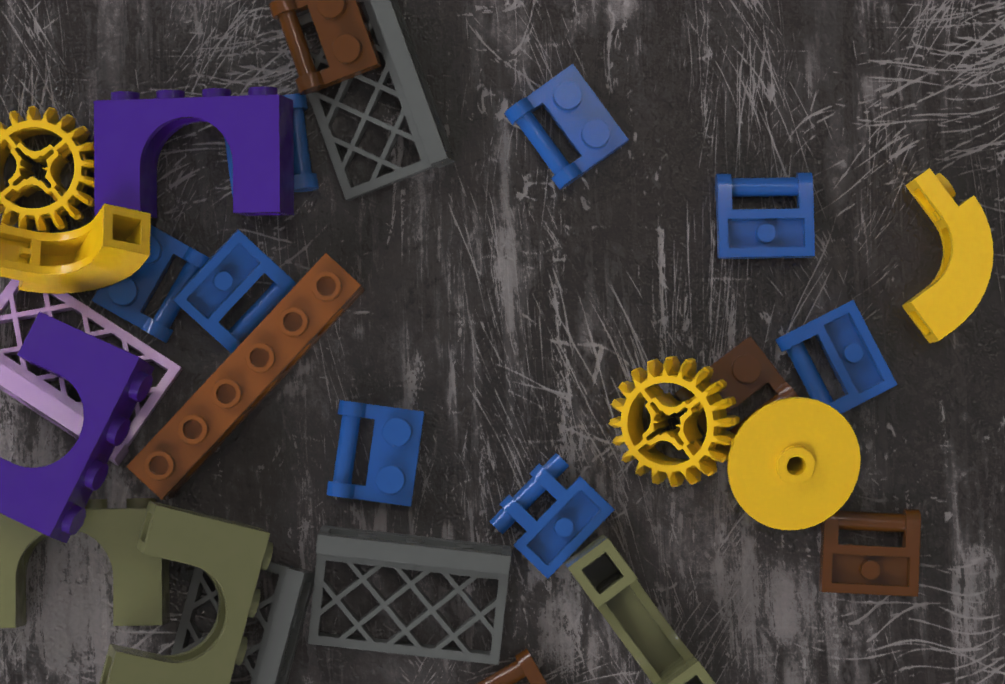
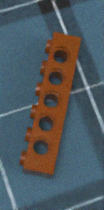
[126,253,365,500]

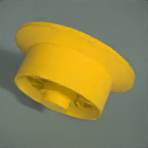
[727,397,861,530]

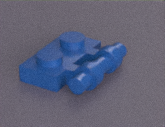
[489,453,615,579]

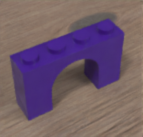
[94,86,294,218]
[0,312,154,544]

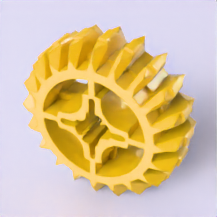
[0,106,94,233]
[609,356,740,487]

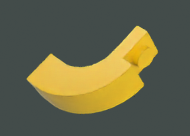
[901,168,993,343]
[0,203,151,294]

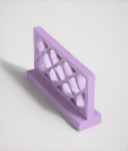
[0,279,182,466]

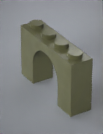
[0,498,170,628]
[99,501,273,684]
[564,534,716,684]

